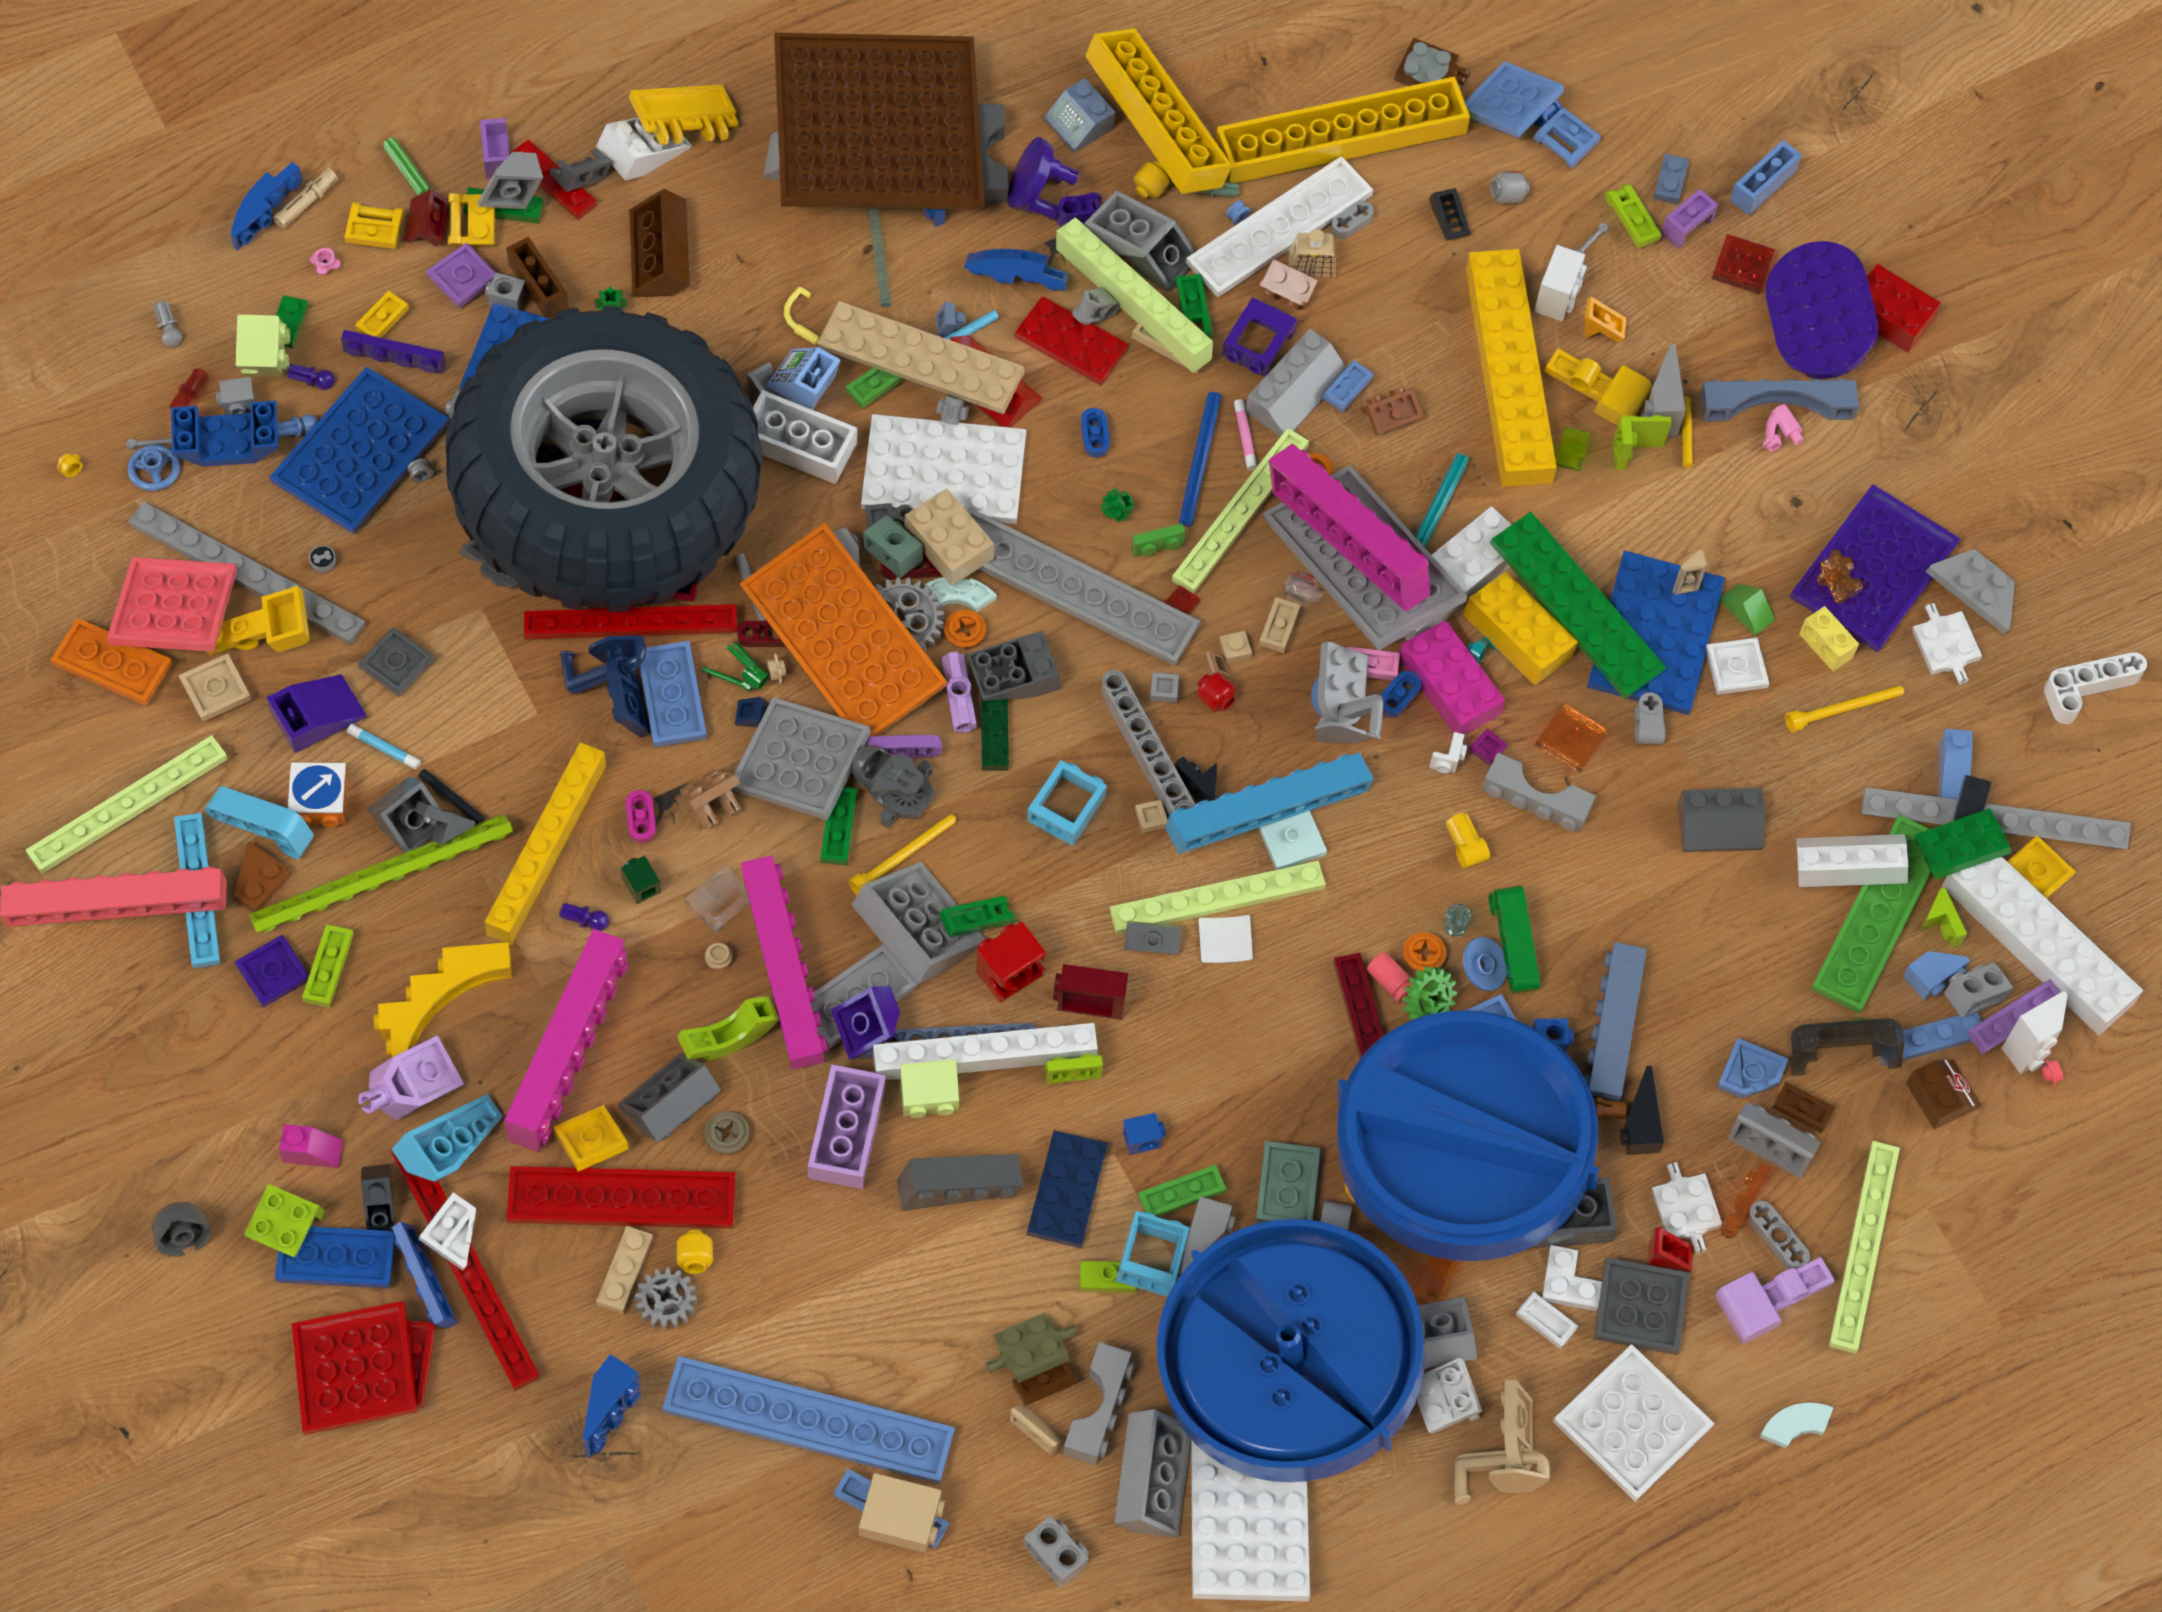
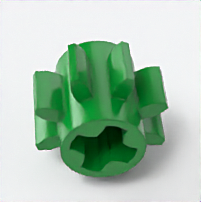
[595,286,627,311]
[1101,488,1134,522]

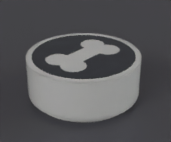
[309,545,336,573]

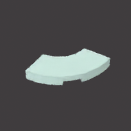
[923,577,997,612]
[1760,1403,1833,1449]

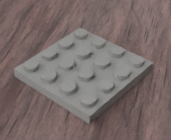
[731,697,871,820]

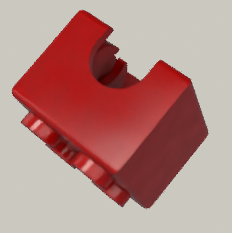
[976,921,1046,1003]

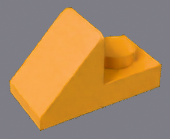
[1585,296,1627,343]

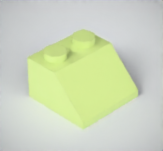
[900,1059,959,1118]

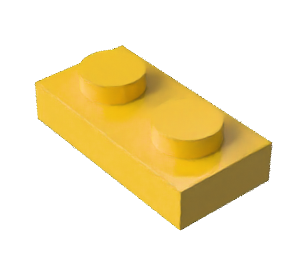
[355,290,409,338]

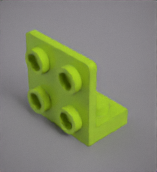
[1612,415,1672,470]
[1044,1039,1103,1084]
[245,1184,326,1257]

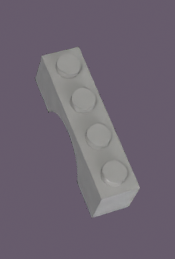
[1482,753,1596,833]
[1063,1342,1134,1465]

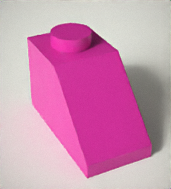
[279,1124,343,1168]

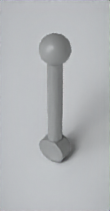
[1574,223,1608,253]
[126,438,172,450]

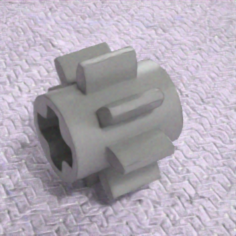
[936,394,970,425]

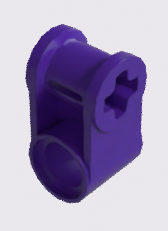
[1056,192,1102,227]

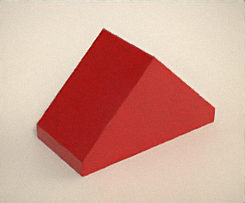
[1648,1227,1693,1272]

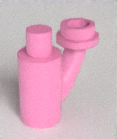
[1763,404,1804,452]

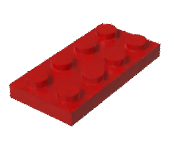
[1015,296,1128,386]

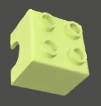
[236,315,290,377]

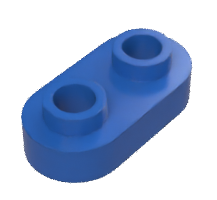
[1081,408,1110,458]
[1380,671,1422,717]

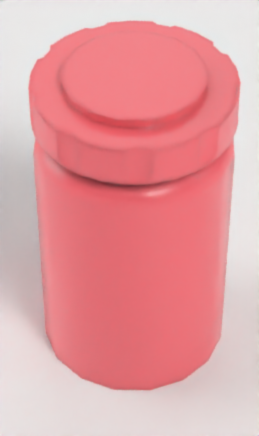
[1366,952,1411,1004]

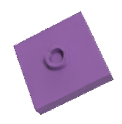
[426,243,496,308]

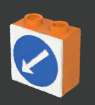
[288,763,349,827]

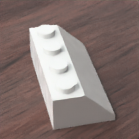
[1796,834,1908,887]

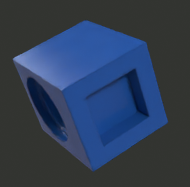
[1532,1018,1573,1052]
[1122,1113,1166,1155]

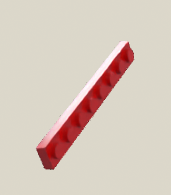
[524,604,737,639]

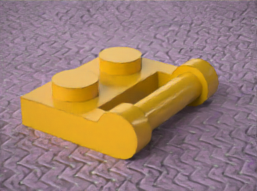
[448,193,495,247]
[344,202,404,249]

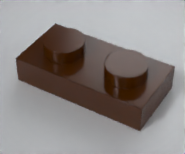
[1772,1082,1835,1133]
[1012,1362,1076,1406]

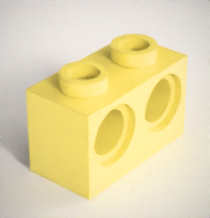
[1799,606,1859,672]

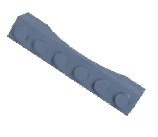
[1700,379,1859,421]

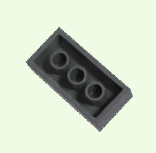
[1528,1178,1617,1249]

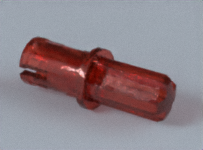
[169,368,208,409]

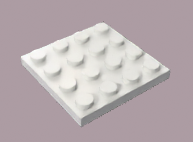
[1553,1344,1715,1502]

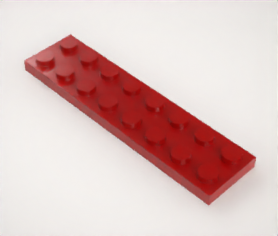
[506,1166,736,1229]

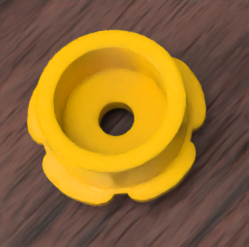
[57,454,83,478]

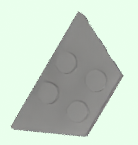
[1925,549,2015,634]

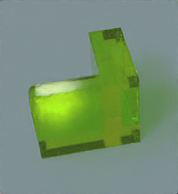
[1556,427,1590,471]

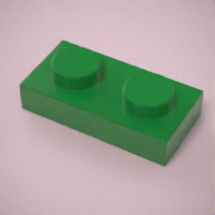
[276,295,309,348]

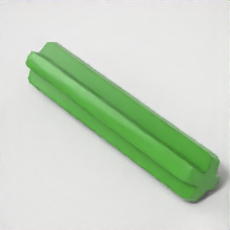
[383,137,431,195]

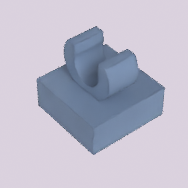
[936,302,966,338]

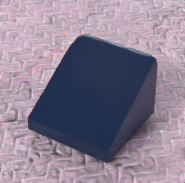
[735,696,769,728]

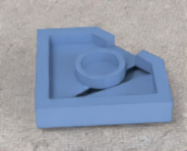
[1717,1038,1789,1099]

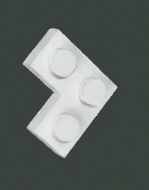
[1542,1245,1602,1311]

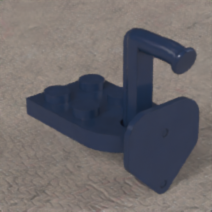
[559,636,650,738]

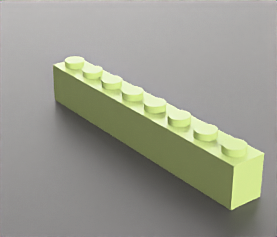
[1056,217,1213,373]

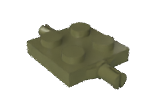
[985,1312,1078,1383]

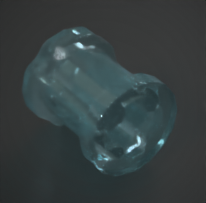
[1443,904,1470,937]

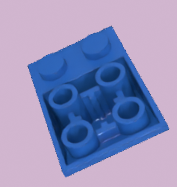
[583,1354,641,1459]

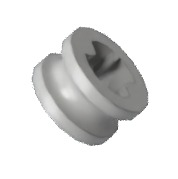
[407,458,434,483]

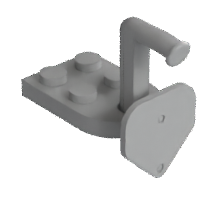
[1315,641,1384,744]

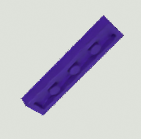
[341,330,446,374]

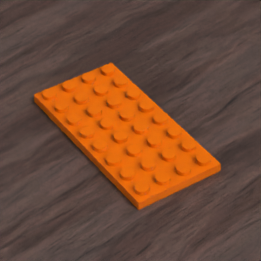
[739,522,948,737]

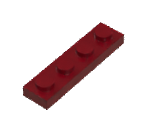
[1333,953,1384,1058]

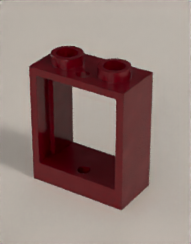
[1053,964,1129,1020]

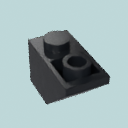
[361,1164,395,1231]

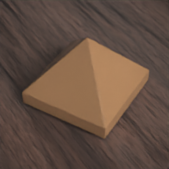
[1204,651,1231,680]

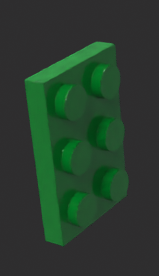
[1914,808,2011,880]

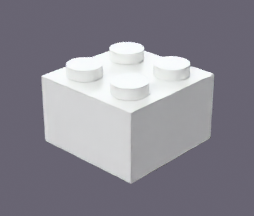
[1534,245,1587,322]

